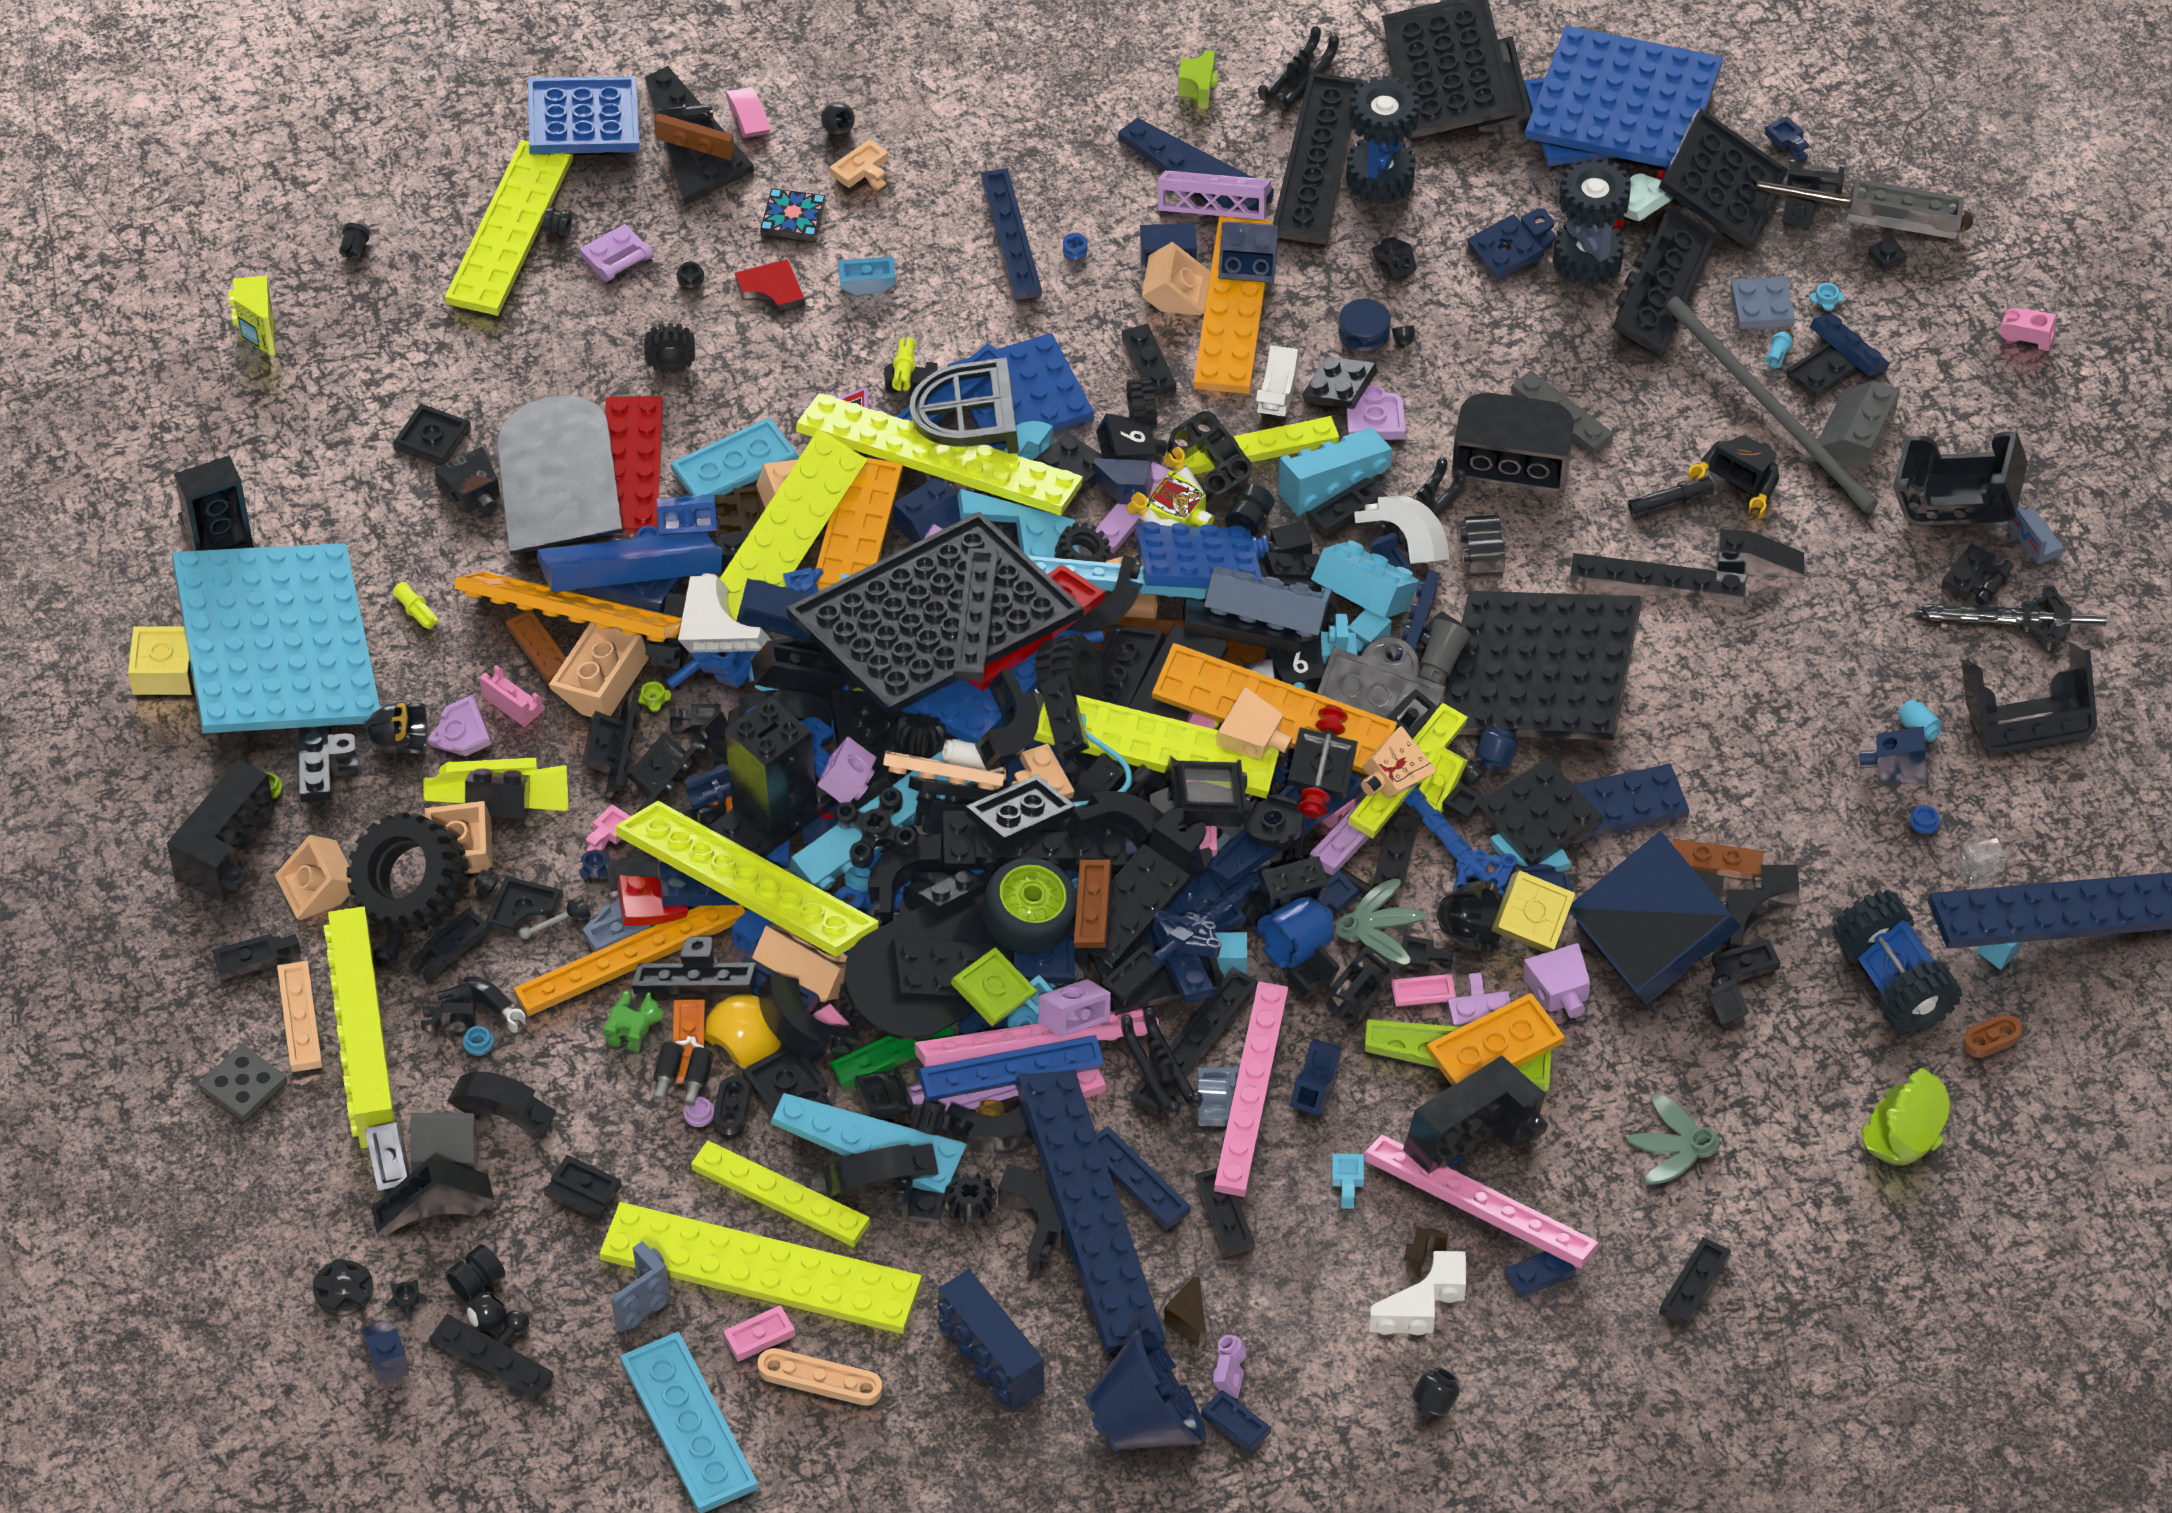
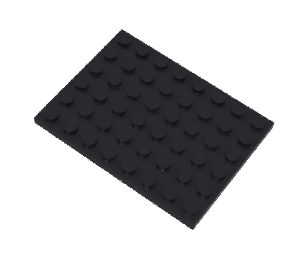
[787,512,1084,716]

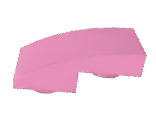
[726,87,771,138]

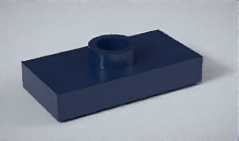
[1201,1390,1271,1454]

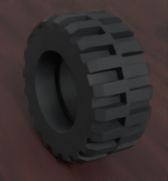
[346,812,469,933]

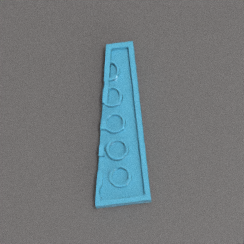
[770,1093,967,1195]

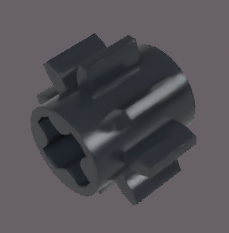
[910,1098,951,1135]

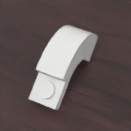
[1256,345,1301,417]
[1354,496,1449,564]

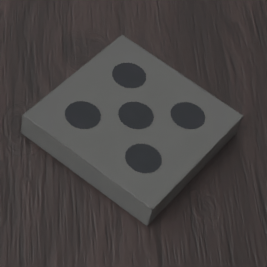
[198,1044,288,1122]

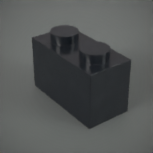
[465,768,530,819]

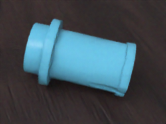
[1765,332,1793,368]

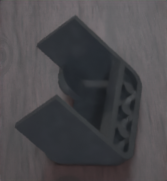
[1961,640,2097,753]

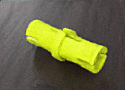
[892,337,916,391]

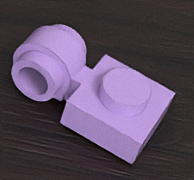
[1213,1335,1246,1399]

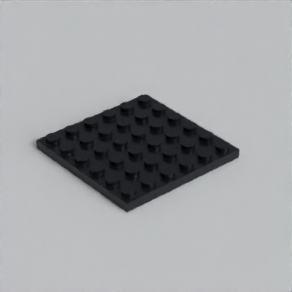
[1444,591,1642,740]

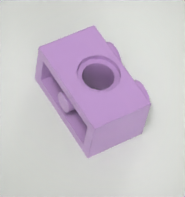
[817,736,876,803]
[1038,979,1111,1037]

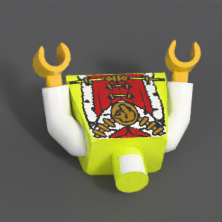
[1127,447,1214,527]

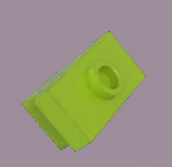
[1178,50,1218,109]

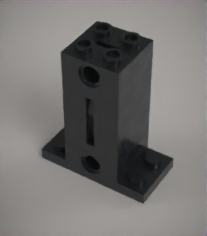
[710,696,839,858]

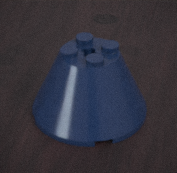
[1084,1326,1206,1452]

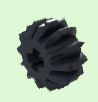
[895,712,946,757]
[944,1172,997,1227]

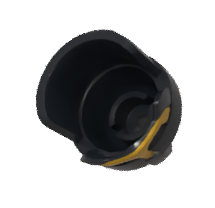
[364,700,427,754]

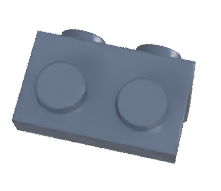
[611,1241,671,1333]

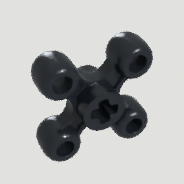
[834,787,919,869]

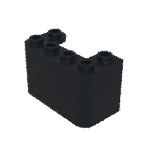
[1893,431,2028,526]

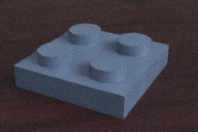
[1730,277,1795,329]

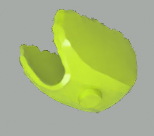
[1861,1068,1951,1166]

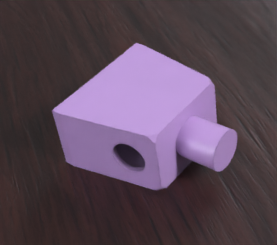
[1522,943,1590,1018]

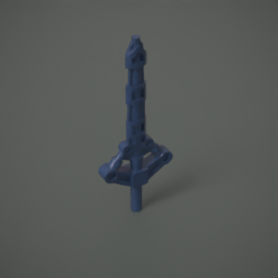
[1150,870,1263,966]

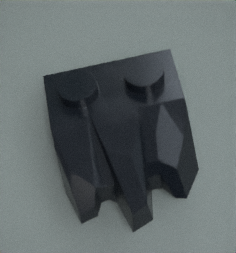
[902,870,986,916]

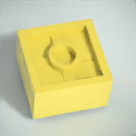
[128,626,193,695]
[1491,870,1575,953]

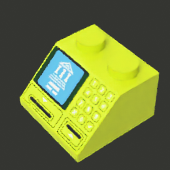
[228,276,275,355]

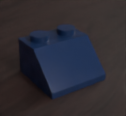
[893,476,961,544]

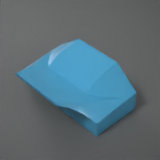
[838,256,896,295]

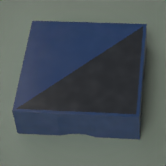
[1569,830,1742,1005]

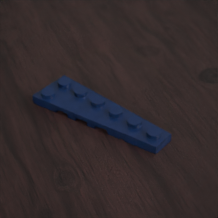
[1118,117,1274,211]
[1206,773,1364,887]

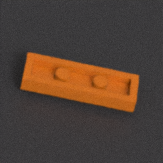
[673,999,705,1084]

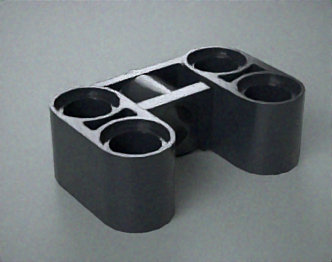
[1167,411,1253,504]

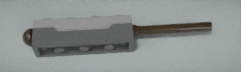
[1756,179,1973,239]

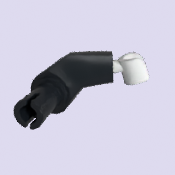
[437,976,526,1033]

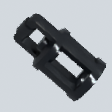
[1323,946,1397,1024]

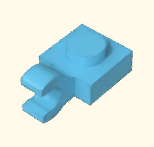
[1332,1153,1364,1209]

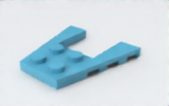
[957,489,1079,558]

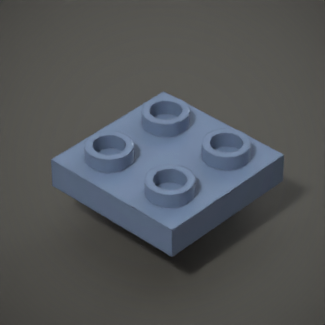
[1197,1067,1261,1126]

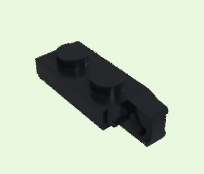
[212,933,301,981]

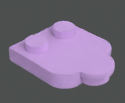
[1346,385,1406,440]

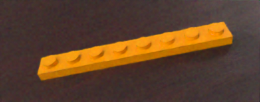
[514,905,745,1017]

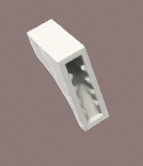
[678,573,771,653]

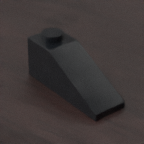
[1717,529,1804,579]

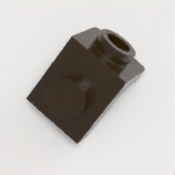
[1404,1227,1448,1278]

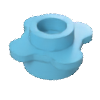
[1810,283,1844,311]

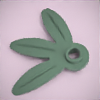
[1336,879,1425,965]
[1627,1093,1720,1185]

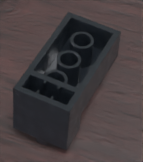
[174,455,254,551]
[167,759,275,904]
[1403,1056,1548,1174]

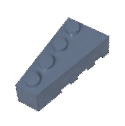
[1204,566,1332,637]

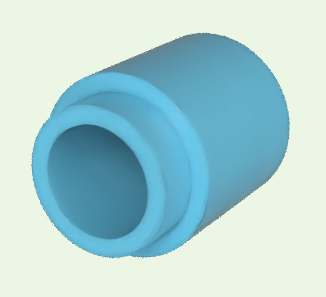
[1898,699,1942,742]

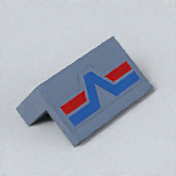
[2007,504,2064,564]

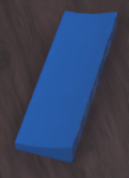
[537,531,723,592]

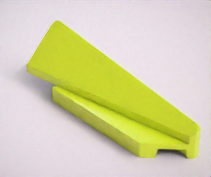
[423,757,569,811]

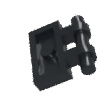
[1941,543,2014,605]

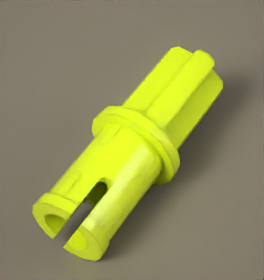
[393,582,438,630]

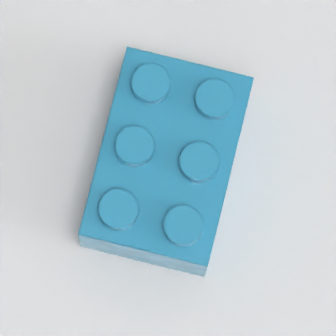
[1311,541,1420,619]

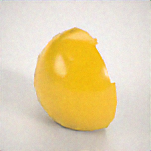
[704,993,781,1068]

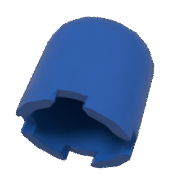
[1257,897,1335,970]

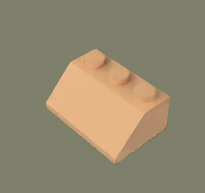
[549,622,649,717]
[752,924,847,1002]

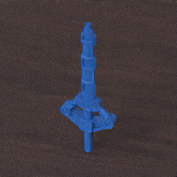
[666,568,823,689]
[1404,787,1517,898]

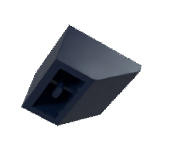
[1218,221,1279,282]

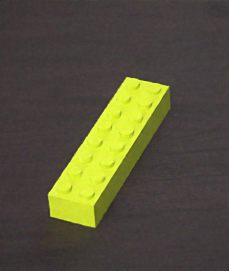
[324,906,395,1148]

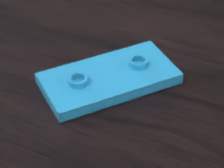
[670,417,798,496]

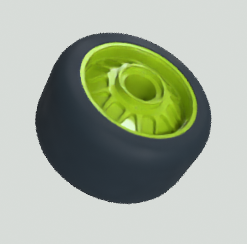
[982,857,1077,954]

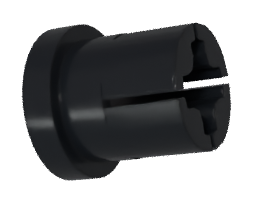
[339,222,370,260]

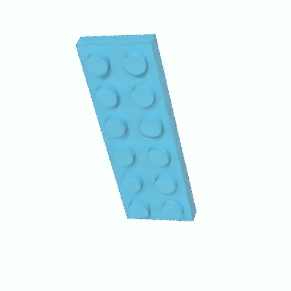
[620,1331,758,1513]

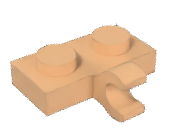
[829,139,889,190]
[1011,744,1075,799]

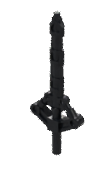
[1915,585,2107,651]

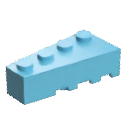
[1278,427,1392,516]

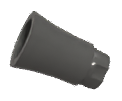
[1418,619,1471,685]

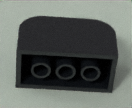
[1451,393,1574,493]

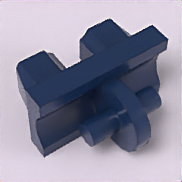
[684,763,731,810]

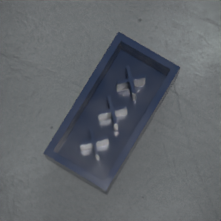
[936,1269,1044,1412]

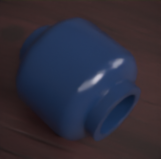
[1475,725,1518,771]

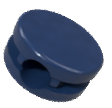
[1338,299,1391,352]

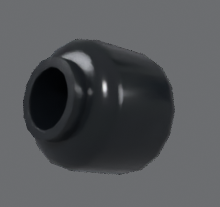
[1412,1367,1460,1417]

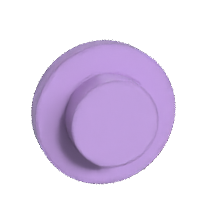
[683,1097,714,1127]

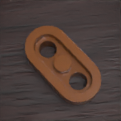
[1963,1014,2022,1058]

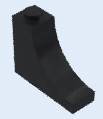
[371,1157,494,1236]

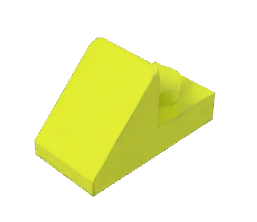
[1419,747,1468,813]

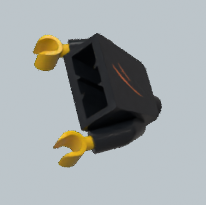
[1689,435,1779,519]

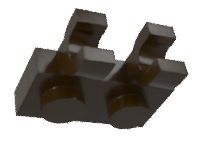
[714,486,766,537]

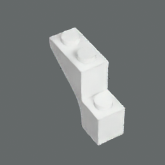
[1369,1251,1466,1335]

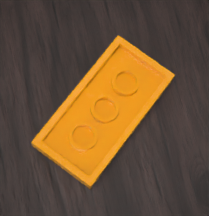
[1426,993,1565,1086]

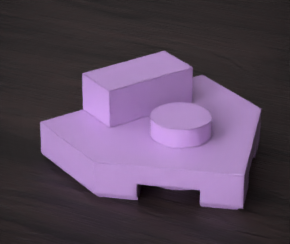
[427,695,492,756]

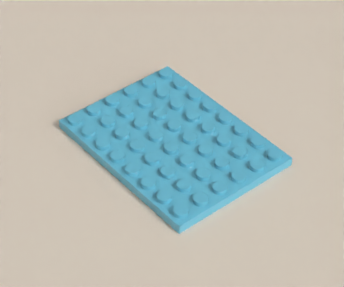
[172,543,380,733]

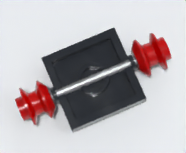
[1286,705,1358,819]

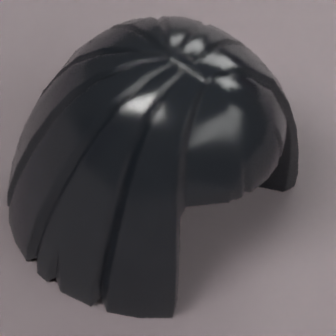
[1436,881,1503,953]

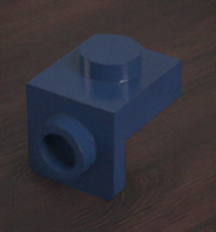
[1369,532,1412,572]

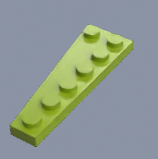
[1365,1019,1551,1092]

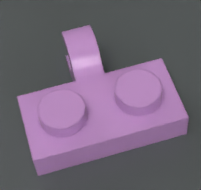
[1447,972,1511,1027]

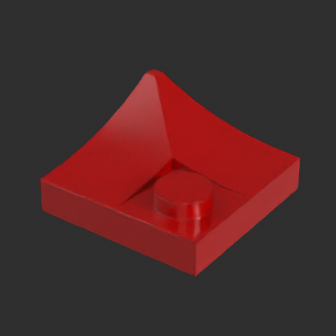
[617,875,688,926]

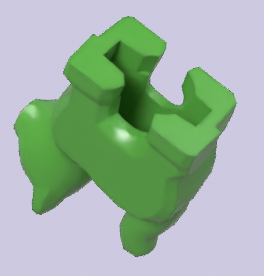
[603,991,665,1052]

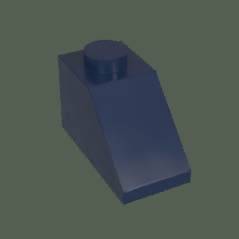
[1093,458,1154,504]
[360,1319,409,1384]

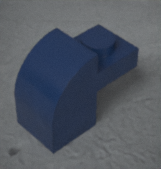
[1290,1038,1343,1116]

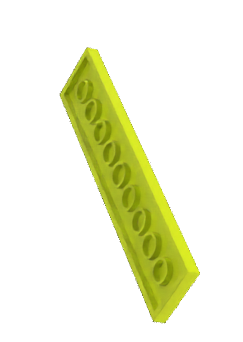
[796,393,1083,516]
[615,801,878,957]
[599,1202,922,1334]

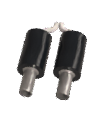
[653,1036,715,1107]

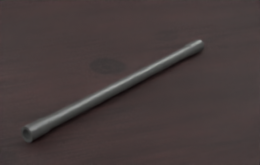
[1666,296,1878,513]

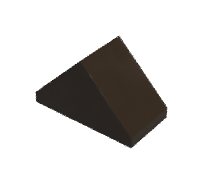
[1164,1277,1206,1348]

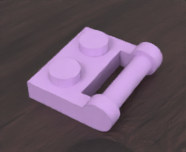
[580,224,654,282]

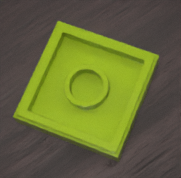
[951,947,1037,1027]

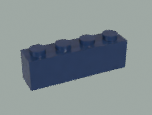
[736,578,810,640]

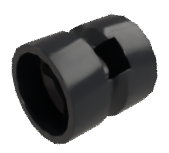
[1225,484,1275,537]
[445,1244,506,1304]

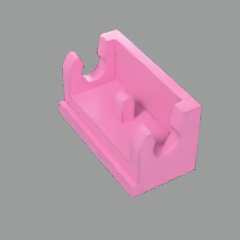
[479,665,545,727]

